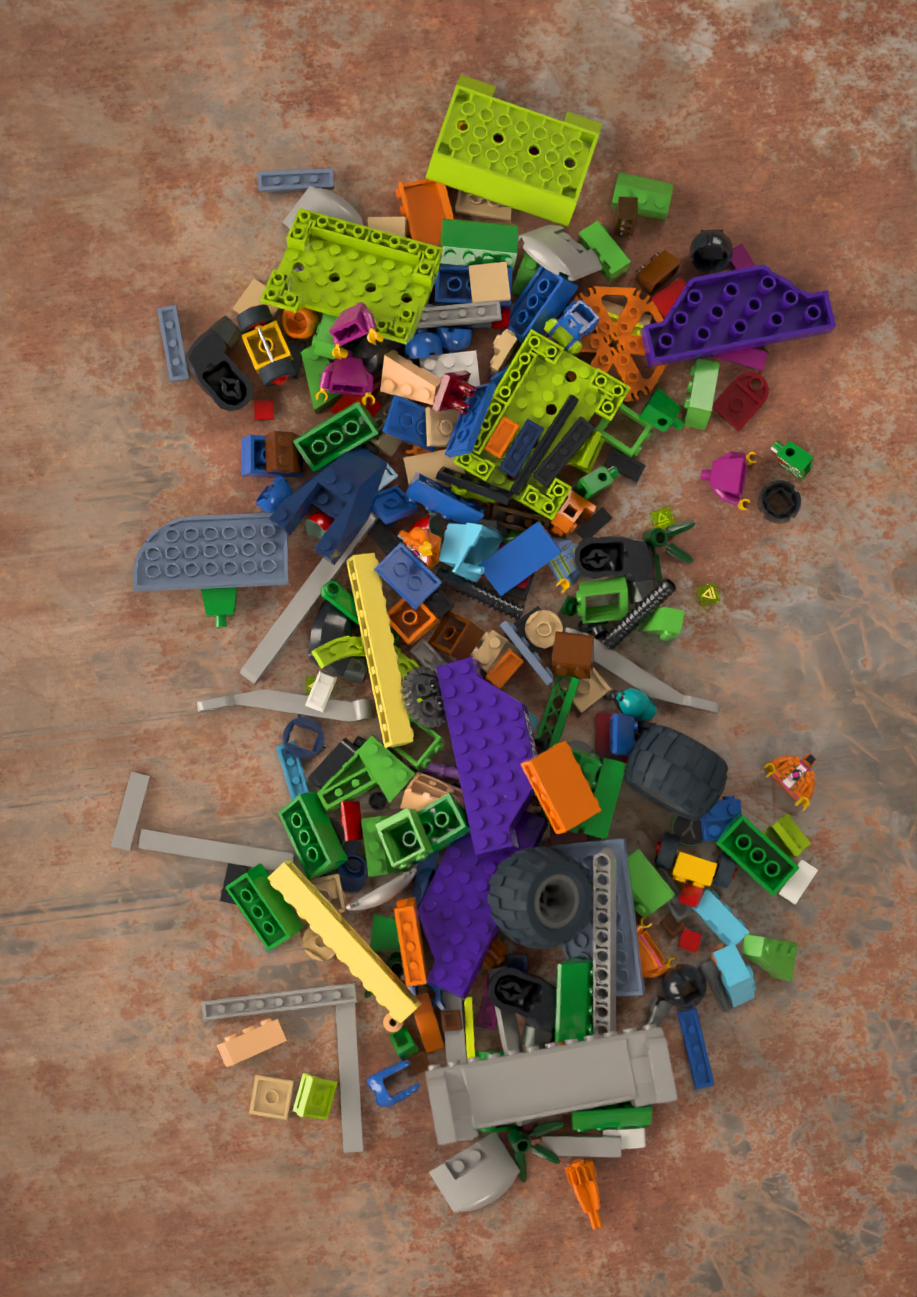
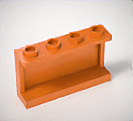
[395,179,454,246]
[521,740,601,834]
[394,897,428,987]

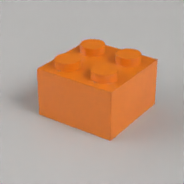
[387,598,440,646]

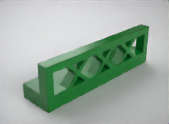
[536,675,580,749]

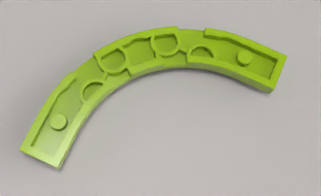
[312,636,436,702]

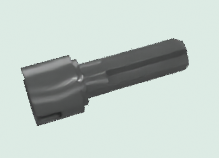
[696,958,732,1013]
[645,995,672,1027]

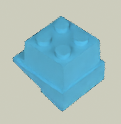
[439,523,504,583]

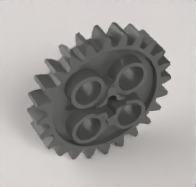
[401,666,447,729]

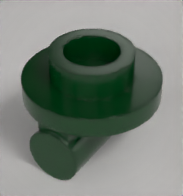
[559,595,579,616]

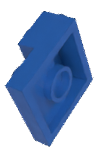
[700,796,742,841]

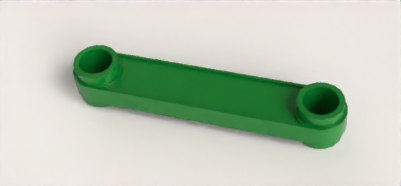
[320,581,400,645]

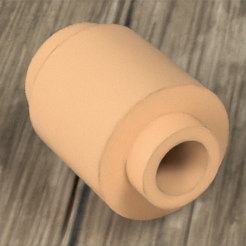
[383,1013,403,1032]

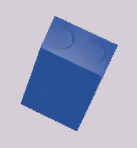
[241,435,303,478]
[609,714,638,756]

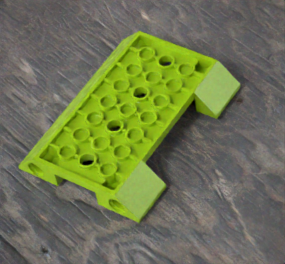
[425,75,603,227]
[260,208,443,344]
[453,329,631,520]

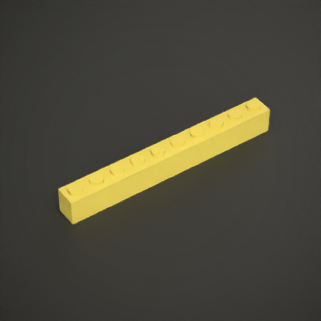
[346,553,414,748]
[268,859,422,1023]

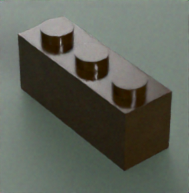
[614,196,638,238]
[488,501,550,532]

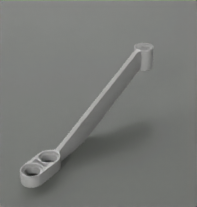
[563,628,721,714]
[196,689,373,722]

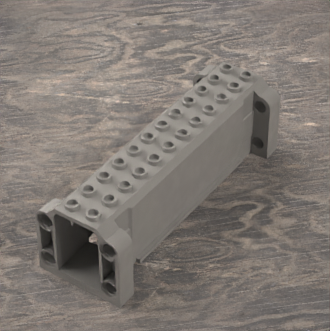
[425,1024,678,1145]

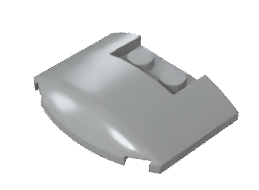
[283,186,364,228]
[518,224,602,281]
[346,867,417,910]
[429,1132,520,1213]

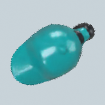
[603,688,657,720]

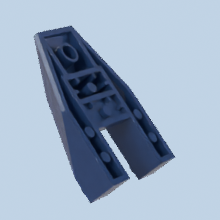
[269,445,387,566]

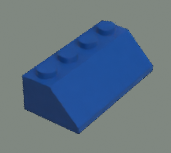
[507,266,579,343]
[405,471,484,525]

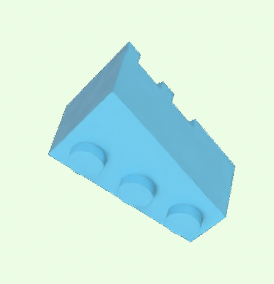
[691,889,750,946]
[713,944,756,1007]

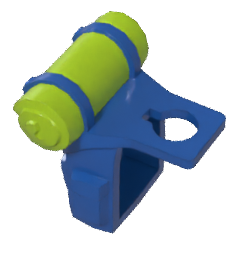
[544,299,600,355]

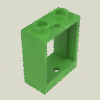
[595,403,654,458]
[576,577,628,624]
[382,714,445,771]
[375,808,433,870]

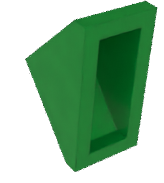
[389,1025,420,1061]

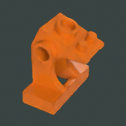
[549,490,596,538]

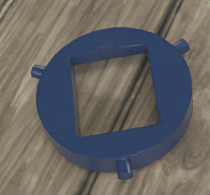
[282,714,327,759]

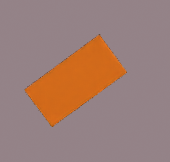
[484,416,520,459]
[484,649,524,689]

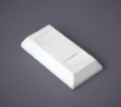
[305,670,337,712]

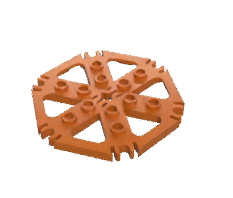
[553,286,667,402]

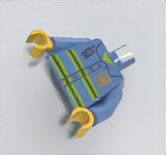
[547,537,581,593]

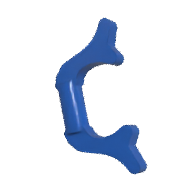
[406,977,446,1010]

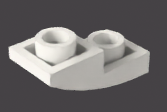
[779,860,818,905]
[603,1126,646,1149]

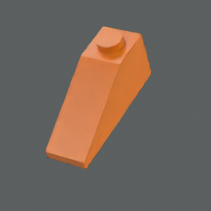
[413,991,445,1053]

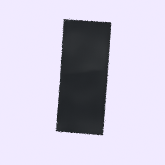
[576,507,613,539]

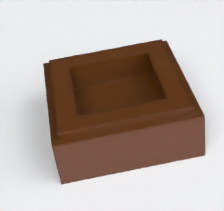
[659,913,687,938]
[441,1009,462,1032]
[407,1050,430,1076]

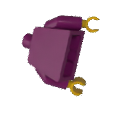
[329,302,383,360]
[316,350,375,405]
[701,451,756,510]

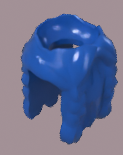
[366,1060,420,1107]

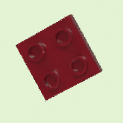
[432,370,477,415]

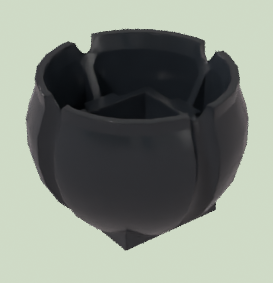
[690,229,733,273]
[757,480,801,524]
[661,964,707,1009]

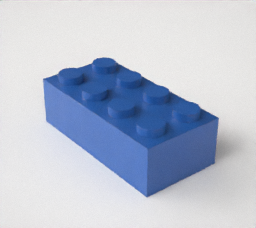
[435,265,512,309]

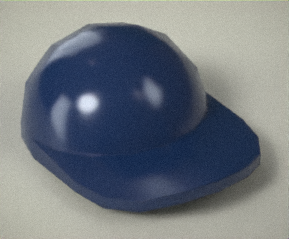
[337,853,367,892]
[414,868,435,908]

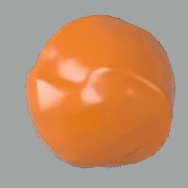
[282,307,319,339]

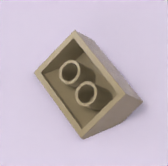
[366,393,415,457]

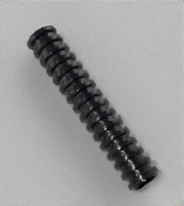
[435,566,525,621]
[601,578,676,650]

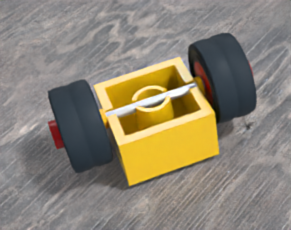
[237,304,296,387]
[654,832,738,889]

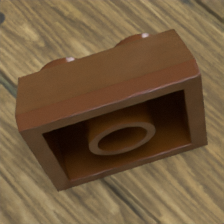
[635,250,682,296]
[265,431,303,474]
[428,611,484,661]
[552,631,594,679]

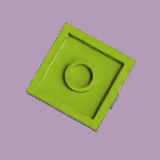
[567,430,605,474]
[762,813,811,859]
[293,1073,338,1120]

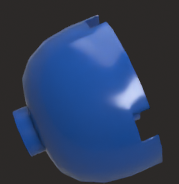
[435,326,473,354]
[405,328,443,359]
[256,475,293,513]

